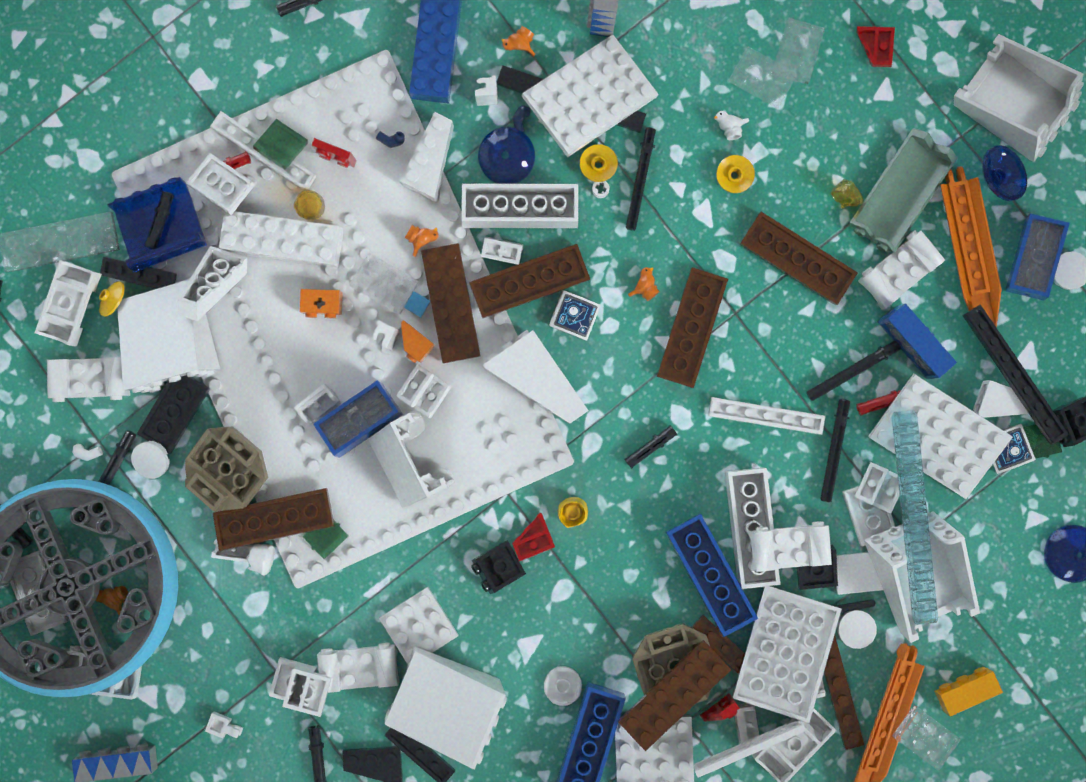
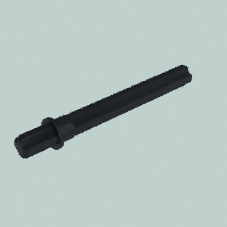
[626,127,656,231]
[806,340,901,401]
[820,399,850,503]
[79,430,136,521]

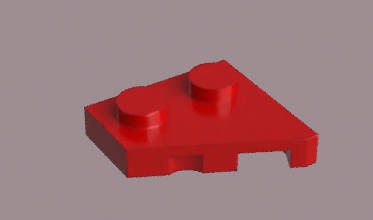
[856,26,895,67]
[512,513,555,561]
[700,693,740,722]

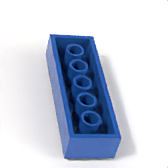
[409,0,462,104]
[665,514,758,637]
[556,682,626,782]

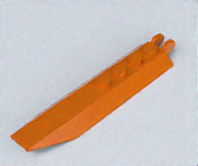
[940,166,1002,328]
[854,643,925,782]

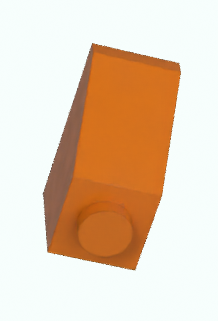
[401,320,435,363]

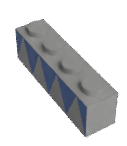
[587,0,619,37]
[72,743,158,782]

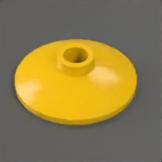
[580,144,618,182]
[716,155,755,193]
[99,281,125,317]

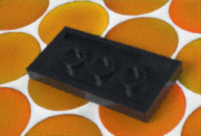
[137,375,210,454]

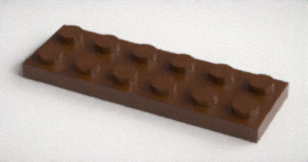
[739,212,858,305]
[421,243,481,364]
[469,244,590,319]
[657,267,728,388]
[213,488,334,551]
[618,640,731,751]

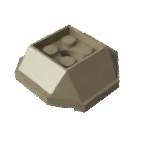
[185,426,268,512]
[632,623,710,703]

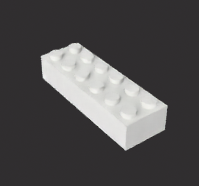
[462,184,578,228]
[219,210,344,268]
[725,467,780,589]

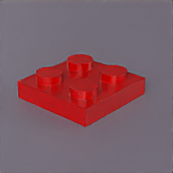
[312,138,357,168]

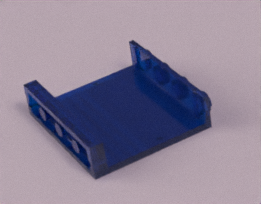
[108,177,207,272]

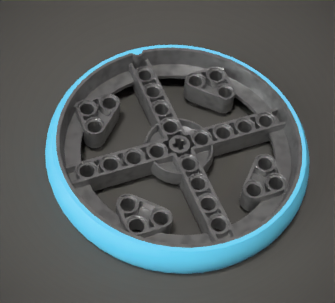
[0,479,178,697]

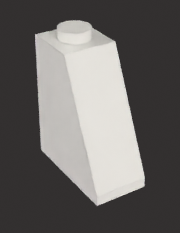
[973,380,1028,418]

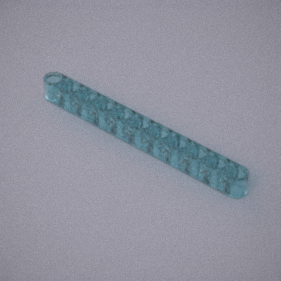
[892,410,938,625]

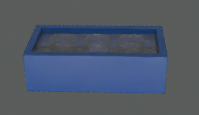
[1005,214,1070,301]
[877,303,957,379]
[313,380,403,458]

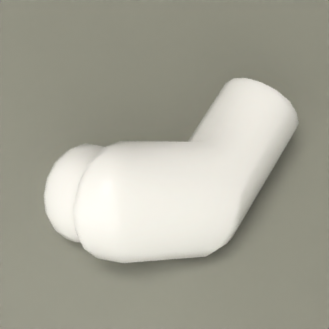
[72,444,103,461]

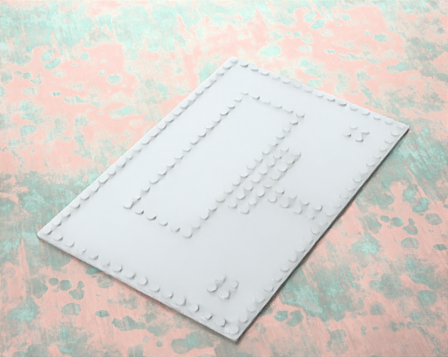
[112,50,574,588]

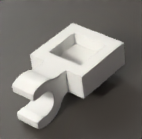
[205,711,243,738]

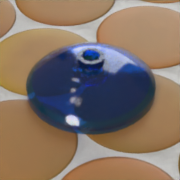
[478,127,535,184]
[982,145,1027,201]
[1044,525,1086,583]

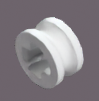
[592,181,610,198]

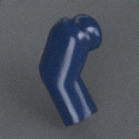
[512,105,531,134]
[376,131,405,148]

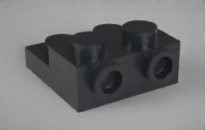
[1053,396,1086,447]
[471,540,526,594]
[796,545,838,590]

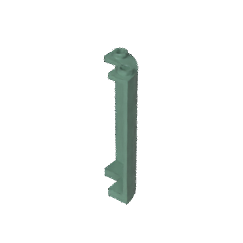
[850,128,957,253]

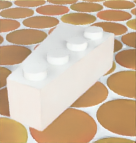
[400,112,454,202]
[178,246,247,321]

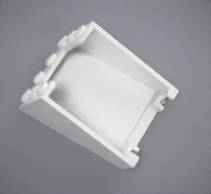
[954,34,1084,162]
[117,279,221,393]
[483,330,588,423]
[368,413,455,508]
[864,511,980,643]
[384,646,507,770]

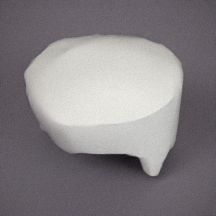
[248,543,275,575]

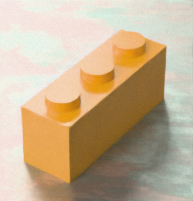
[934,667,1003,716]

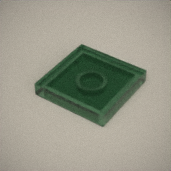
[253,119,308,170]

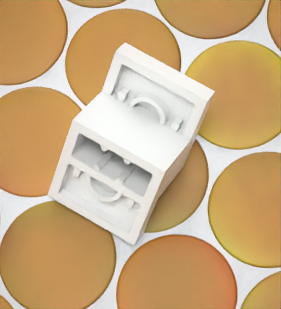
[269,657,332,717]

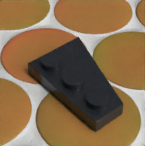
[342,746,403,782]

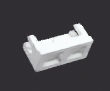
[475,75,498,106]
[481,237,524,265]
[373,320,400,350]
[293,384,340,424]
[211,539,254,562]
[734,703,759,744]

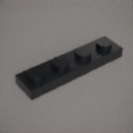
[100,257,177,289]
[384,727,455,782]

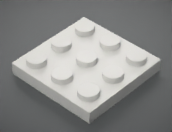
[379,587,459,664]

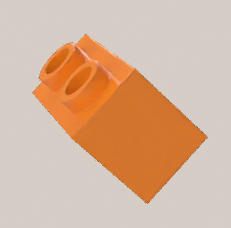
[300,289,343,318]

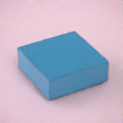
[404,292,431,318]

